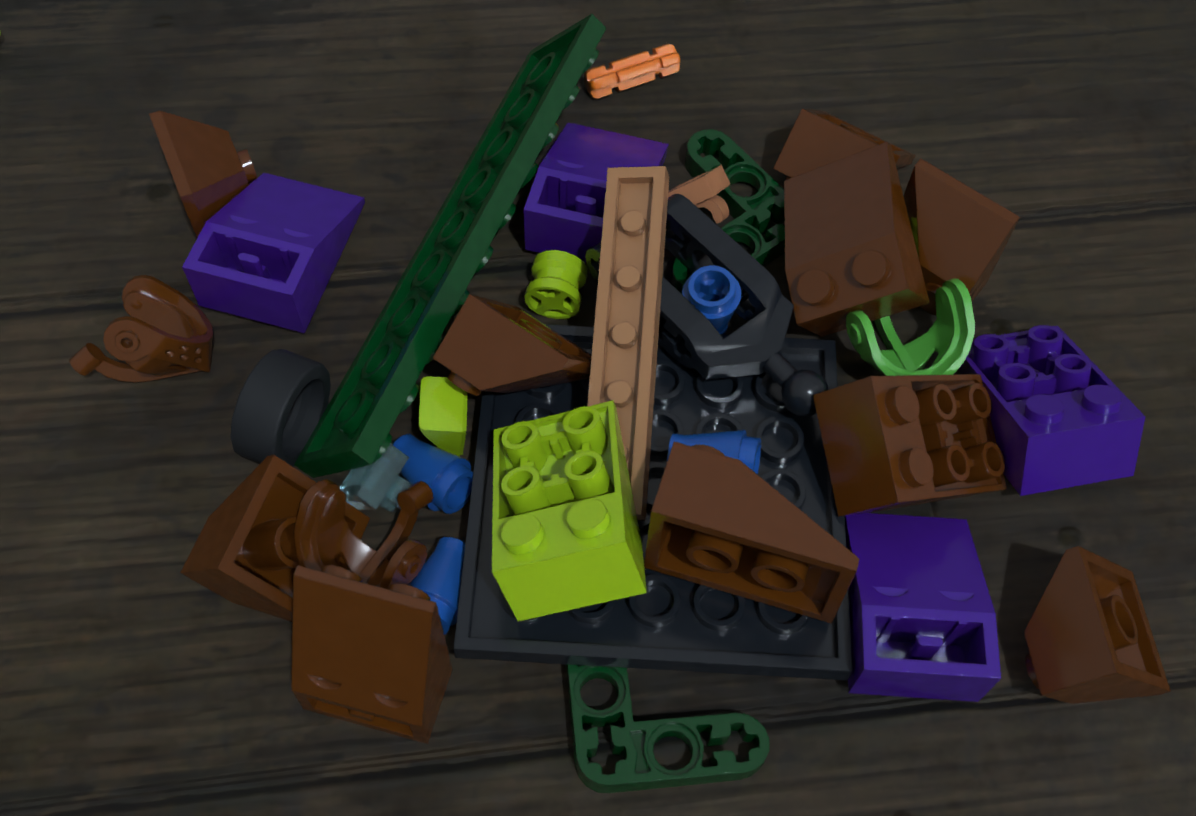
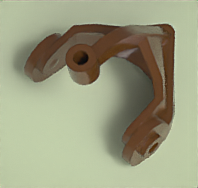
[69,275,213,383]
[294,479,433,589]

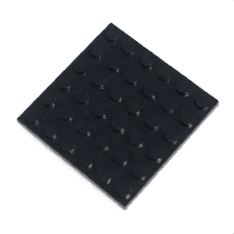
[454,324,853,680]

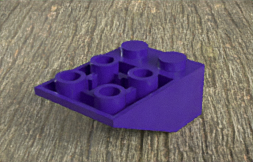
[524,122,669,263]
[182,173,365,333]
[959,325,1146,496]
[845,513,1001,702]

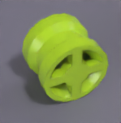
[525,250,588,319]

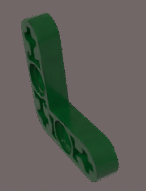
[671,129,785,294]
[566,664,769,793]

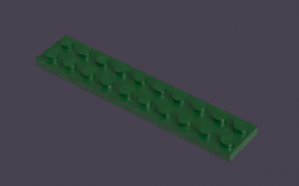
[294,14,606,478]

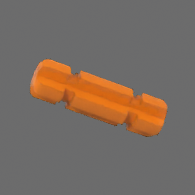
[584,44,681,99]

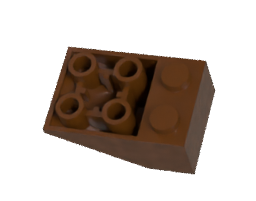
[813,374,1007,516]
[292,565,453,744]

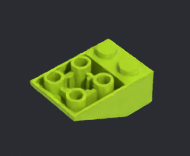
[492,400,647,621]

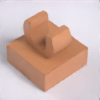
[668,165,730,224]

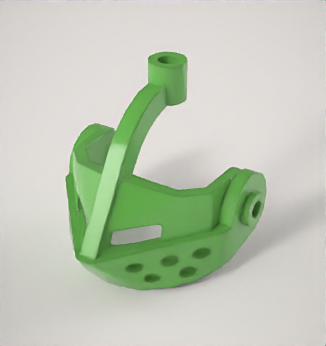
[846,278,975,376]

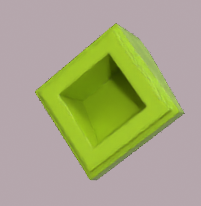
[418,376,468,457]

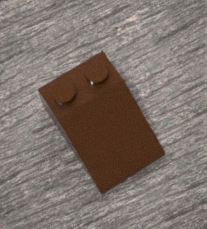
[784,142,930,337]
[644,442,860,624]

